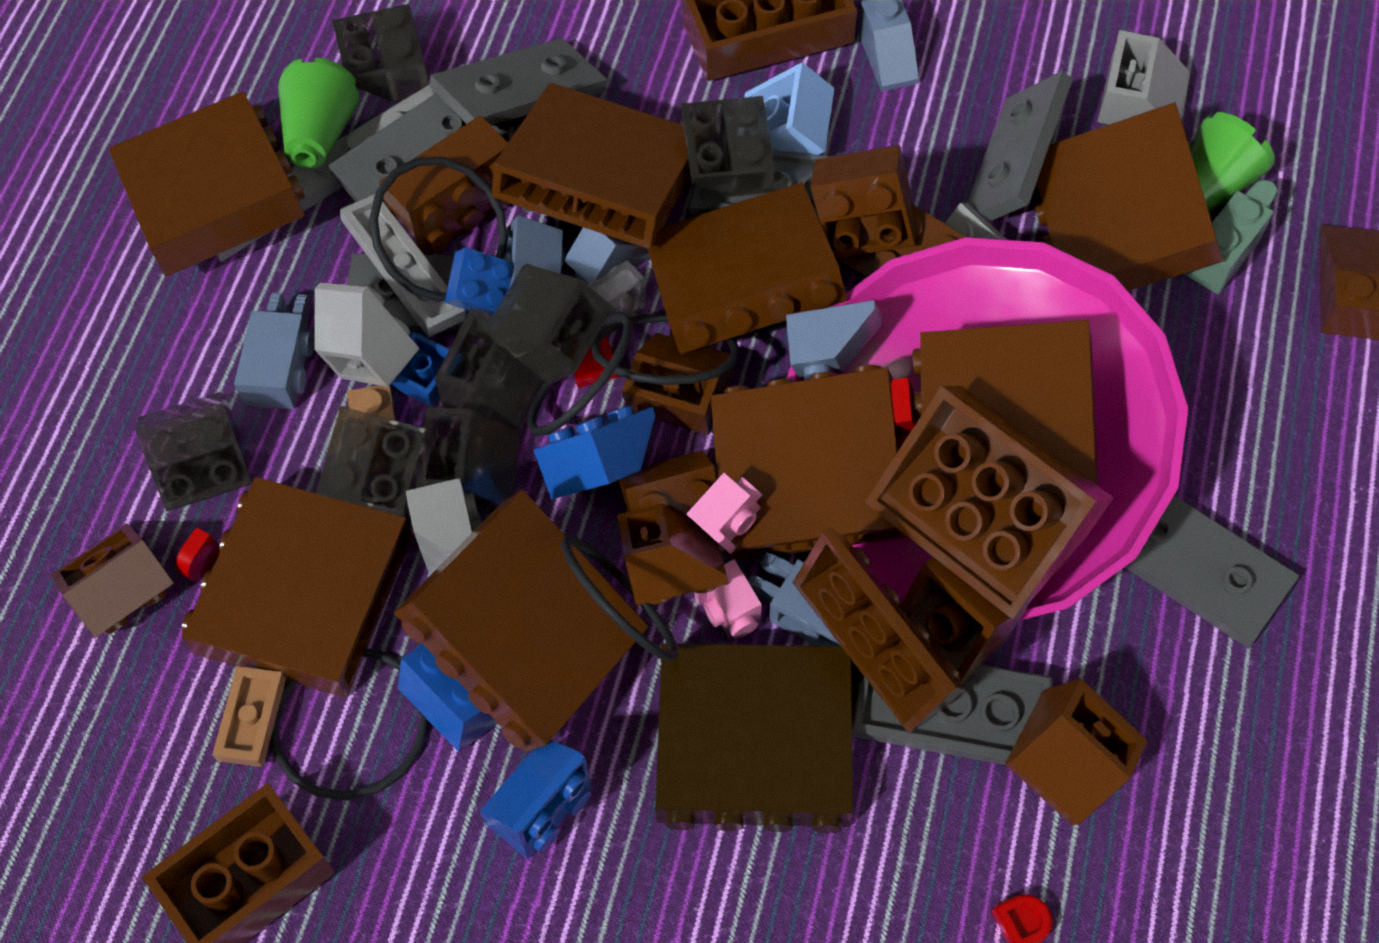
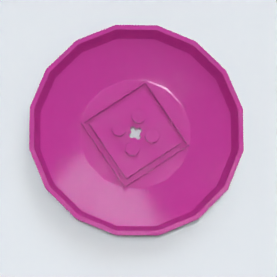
[787,237,1189,621]

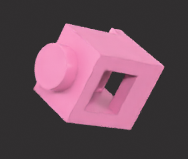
[687,473,762,554]
[694,559,762,639]

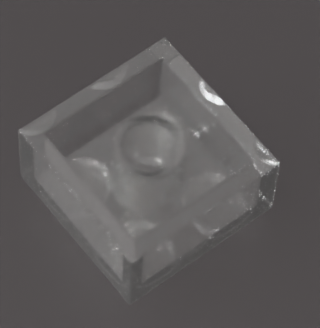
[586,260,646,324]

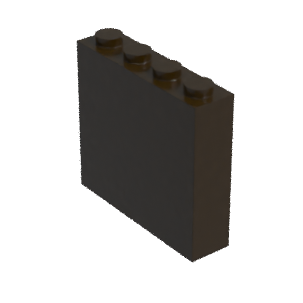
[655,643,853,833]

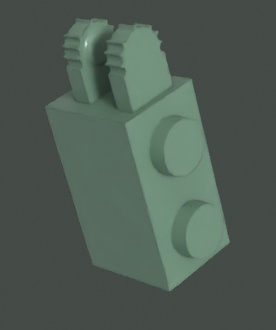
[1184,179,1278,295]

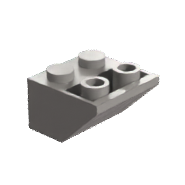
[1097,30,1190,124]
[315,282,419,387]
[405,478,481,573]

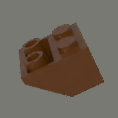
[810,145,915,258]
[621,333,734,435]
[619,451,723,551]
[617,504,729,605]
[1005,678,1148,826]

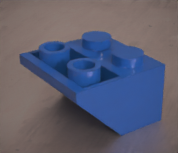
[533,405,655,500]
[398,644,497,752]
[480,740,591,860]

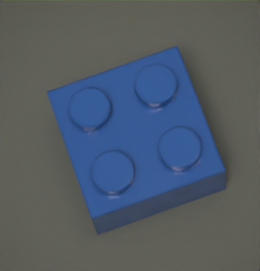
[445,247,514,318]
[390,332,462,408]

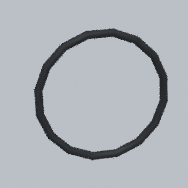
[369,157,508,302]
[527,313,633,436]
[590,314,741,385]
[560,535,679,661]
[271,648,429,801]

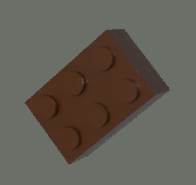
[379,115,510,255]
[142,783,335,943]

